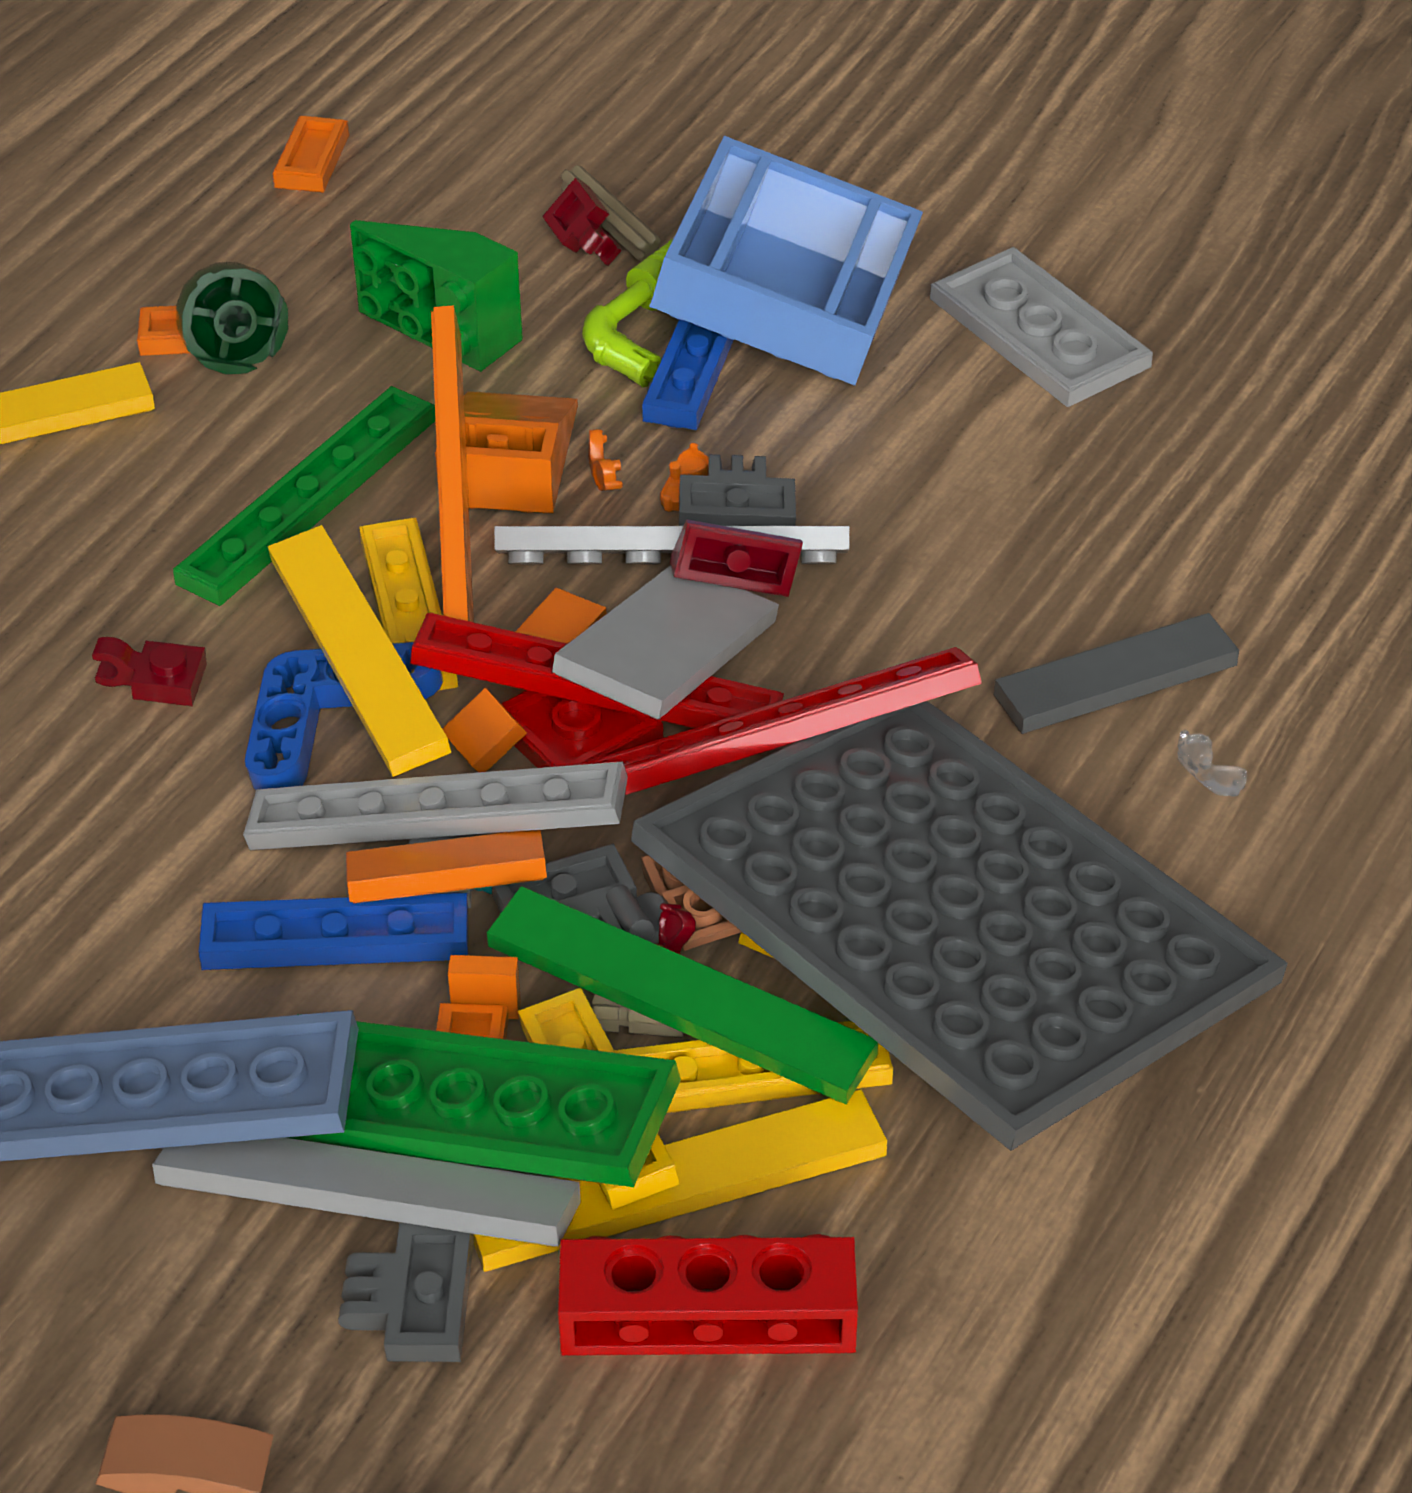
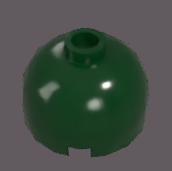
[176,262,288,374]

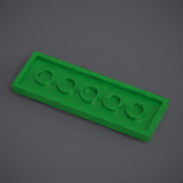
[285,1014,681,1187]

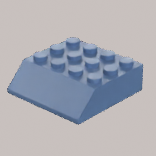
[650,136,923,385]

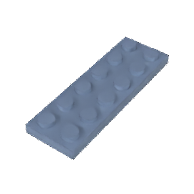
[0,1010,359,1161]

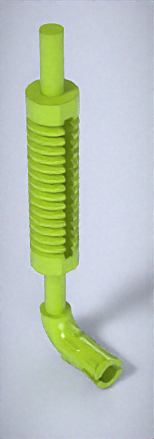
[582,238,674,387]

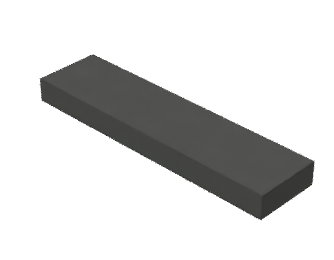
[994,613,1239,734]

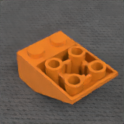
[435,391,578,513]

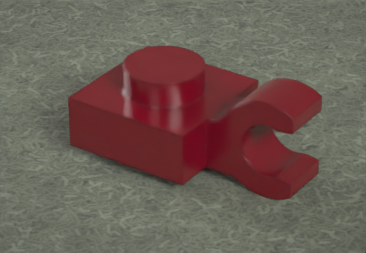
[542,177,622,266]
[92,637,207,706]

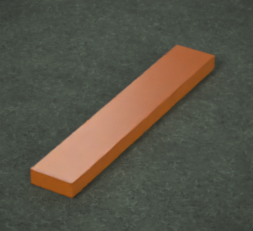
[431,305,474,622]

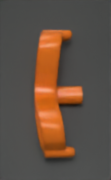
[589,429,623,491]
[660,443,709,512]

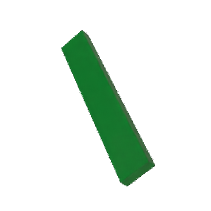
[173,386,436,606]
[487,886,878,1105]

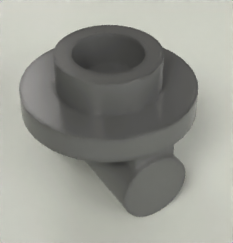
[606,885,669,943]

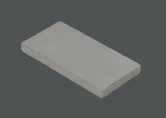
[930,247,1153,407]
[552,565,779,719]

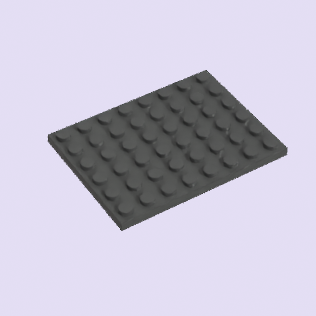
[631,701,1288,1151]

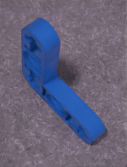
[245,642,443,791]

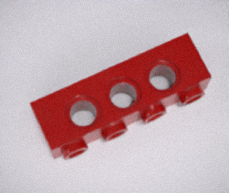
[558,1234,858,1356]

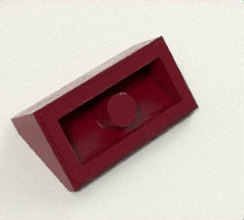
[670,519,803,597]

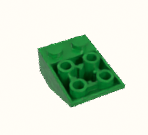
[350,220,523,372]

